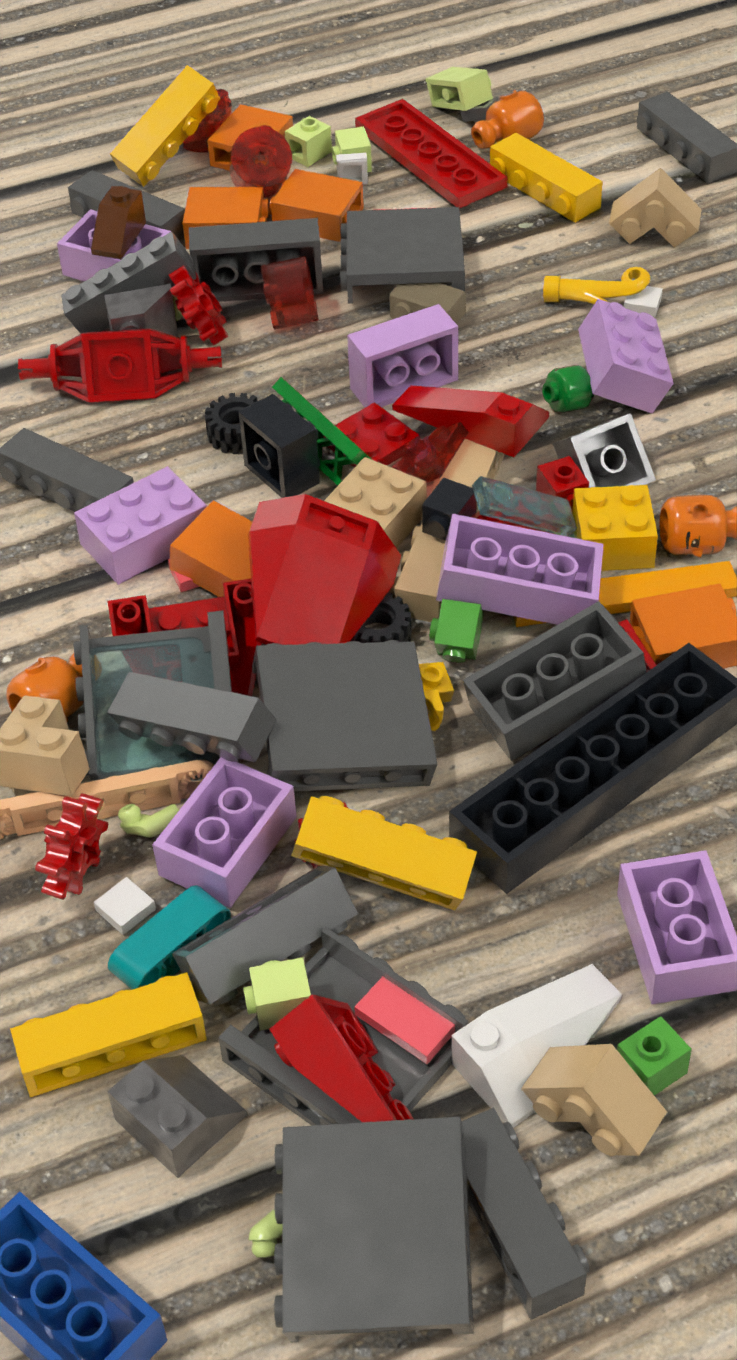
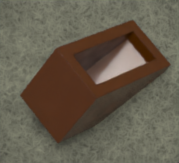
[91,186,146,260]

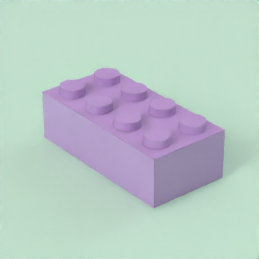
[436,514,603,625]

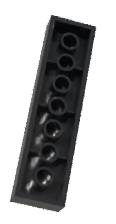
[449,643,737,894]

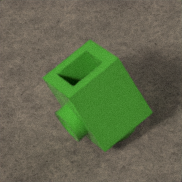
[429,599,484,663]
[617,1016,692,1096]

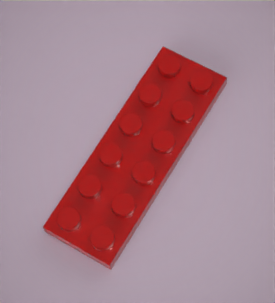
[355,99,508,208]

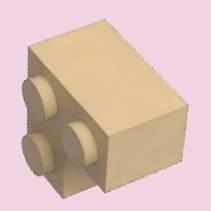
[609,168,702,248]
[0,695,90,797]
[521,1044,667,1156]

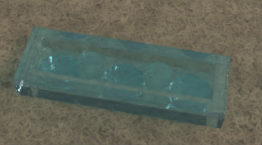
[472,476,577,537]

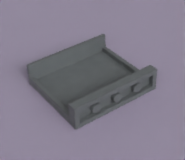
[340,207,465,304]
[252,640,437,791]
[218,927,468,1126]
[274,1117,474,1343]

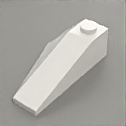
[452,964,622,1128]

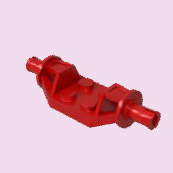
[18,328,222,402]

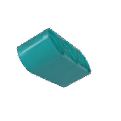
[108,885,231,990]

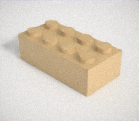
[324,457,427,548]

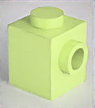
[285,116,332,167]
[332,126,372,172]
[243,957,311,1030]

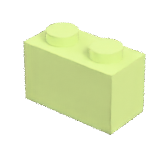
[426,67,493,111]

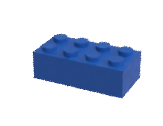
[0,1191,168,1360]

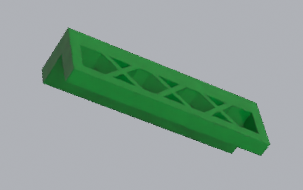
[272,377,373,486]

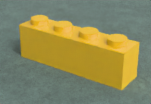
[110,65,220,187]
[490,133,603,223]
[291,796,477,910]
[10,972,207,1098]

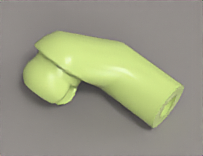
[118,804,179,838]
[248,1210,283,1257]

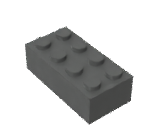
[189,218,323,302]
[463,601,646,761]

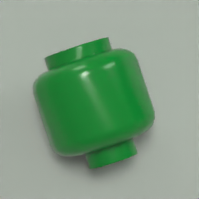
[542,365,594,413]

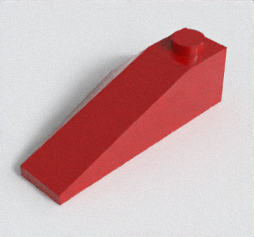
[392,385,550,458]
[269,994,413,1122]

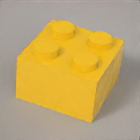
[572,485,658,571]

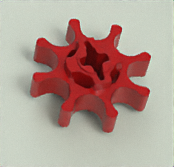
[169,265,229,346]
[35,793,109,900]

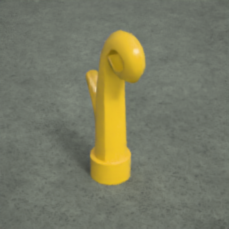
[543,266,651,304]

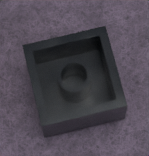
[238,394,320,498]

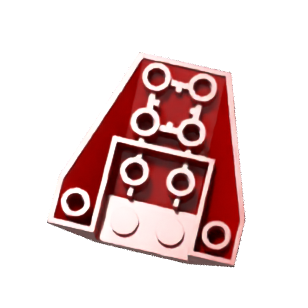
[248,494,401,645]
[107,578,262,697]

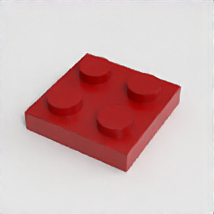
[323,402,420,468]

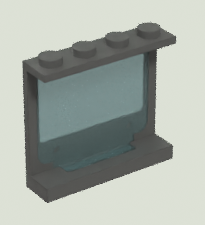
[73,611,239,781]

